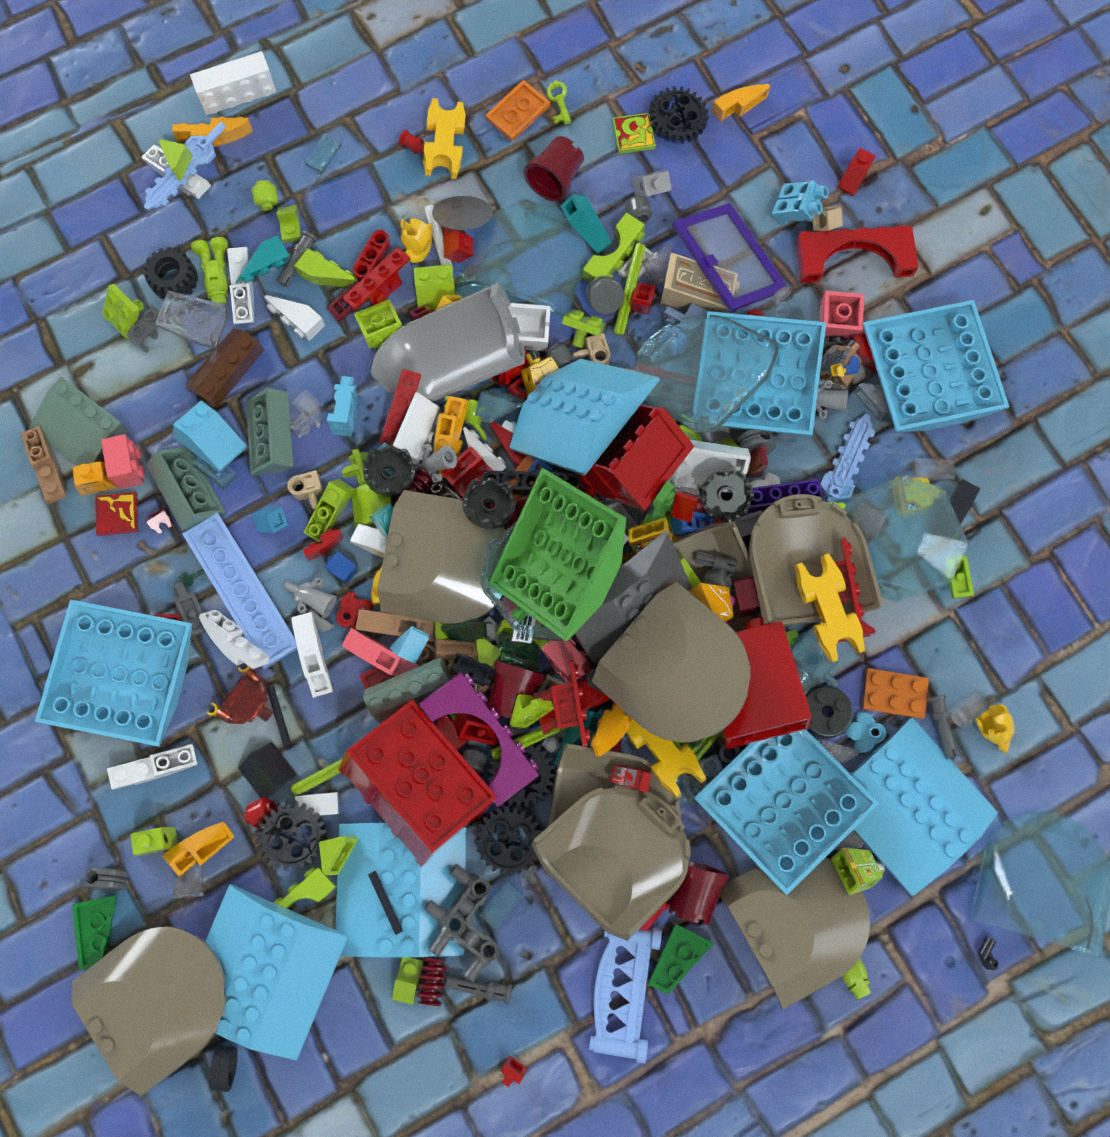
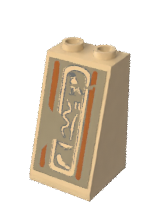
[660,253,739,313]

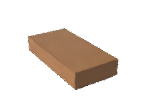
[434,639,478,661]

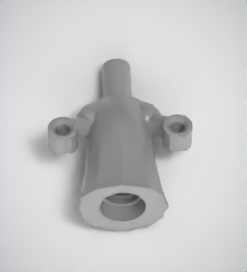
[816,379,848,418]
[415,444,457,483]
[284,578,337,618]

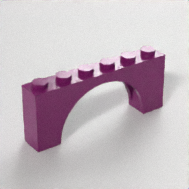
[419,672,539,807]

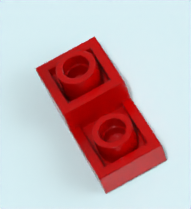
[303,529,344,561]

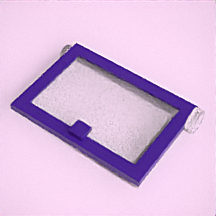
[671,201,791,312]

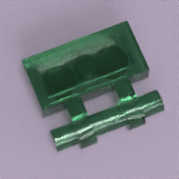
[499,631,541,672]

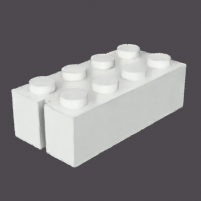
[190,51,276,115]
[508,303,551,351]
[668,440,751,493]

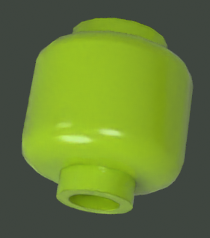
[252,180,278,211]

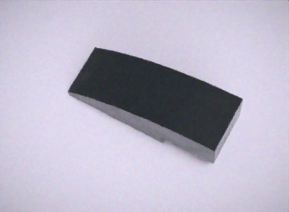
[930,479,981,545]

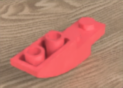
[342,628,420,676]

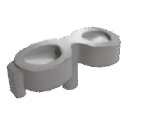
[307,608,334,632]

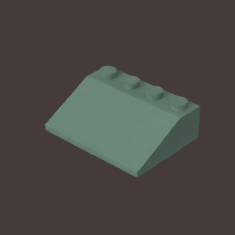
[29,377,128,466]

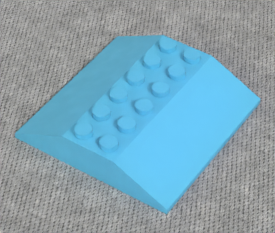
[863,300,1009,432]
[692,311,826,436]
[509,359,660,476]
[35,600,192,747]
[850,717,998,897]
[694,730,879,895]
[336,823,466,957]
[205,884,349,1060]

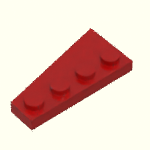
[533,679,610,735]

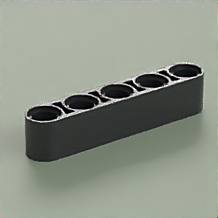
[481,470,584,495]

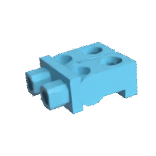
[772,180,829,225]
[327,376,360,437]

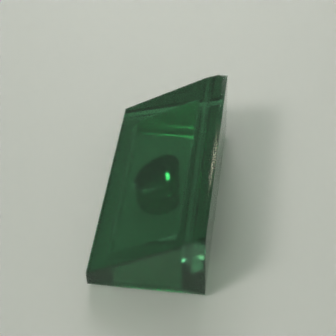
[441,621,487,641]

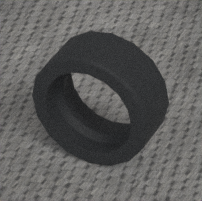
[209,1046,238,1092]

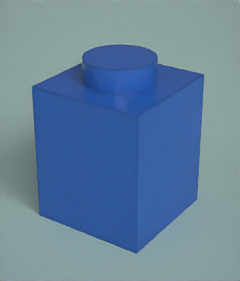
[325,551,359,585]

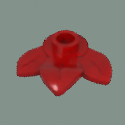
[336,591,373,631]

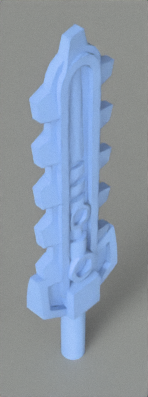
[144,122,226,211]
[820,413,875,502]

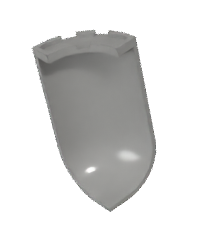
[370,282,525,402]

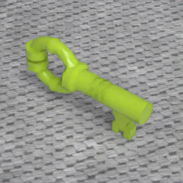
[547,80,571,125]

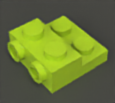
[354,299,403,349]

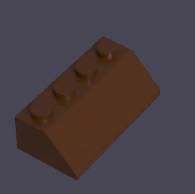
[184,328,264,410]

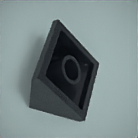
[238,742,297,798]

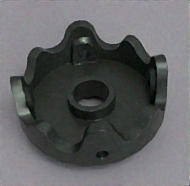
[363,445,415,497]
[701,469,754,522]
[462,478,516,529]
[806,686,853,738]

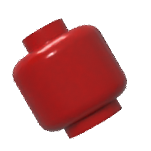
[244,797,278,829]

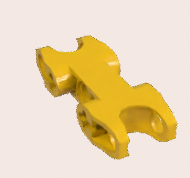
[423,98,465,179]
[794,553,865,663]
[626,720,706,799]

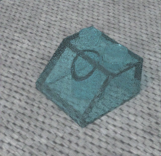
[475,389,526,423]

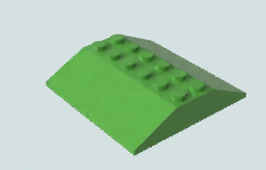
[489,468,626,641]

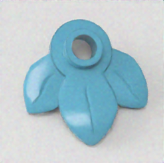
[844,712,886,753]

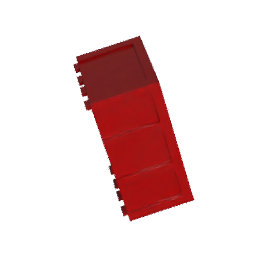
[554,404,695,511]
[338,699,497,868]

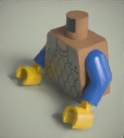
[820,340,861,386]

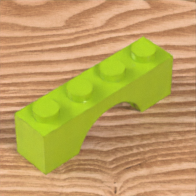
[582,212,645,283]
[274,867,337,909]

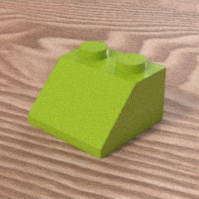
[414,264,456,312]
[352,483,393,529]

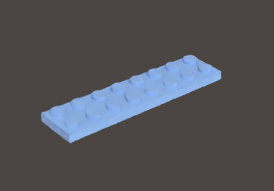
[182,513,297,669]

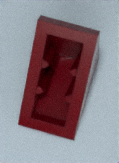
[733,576,761,617]

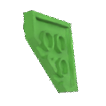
[642,481,676,525]

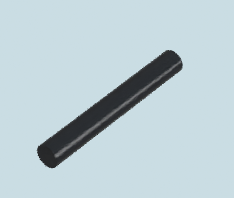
[266,686,292,748]
[368,871,403,935]

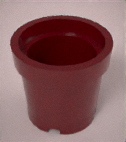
[524,136,584,202]
[487,660,546,718]
[668,861,730,925]

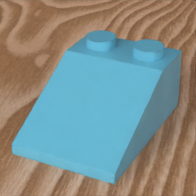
[173,401,247,472]

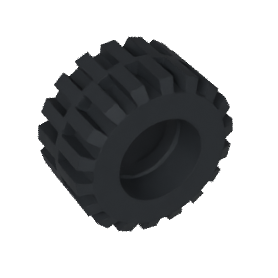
[143,247,198,302]

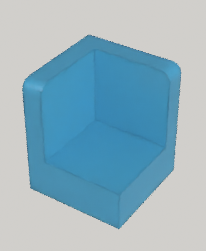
[252,506,288,534]

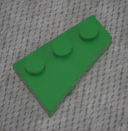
[72,895,118,970]
[648,924,715,995]

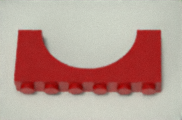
[796,225,918,283]

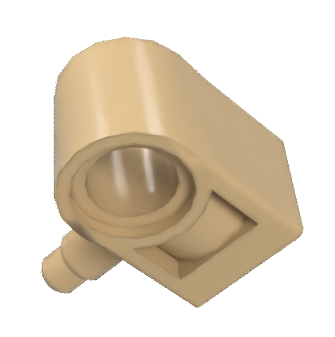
[806,206,843,231]
[573,333,610,365]
[287,470,324,510]

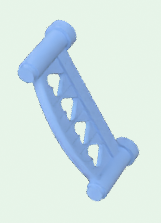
[589,927,662,1064]

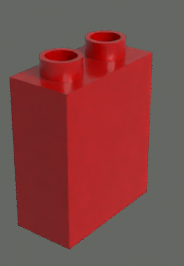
[721,617,812,749]

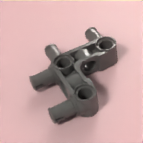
[423,864,499,983]

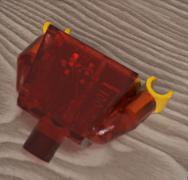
[207,665,273,724]

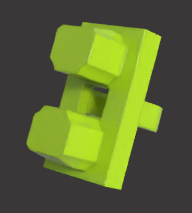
[341,449,369,486]

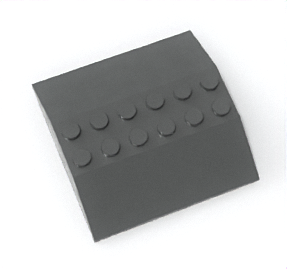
[575,531,692,668]

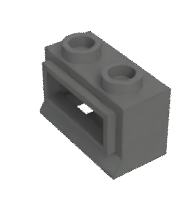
[127,306,172,353]

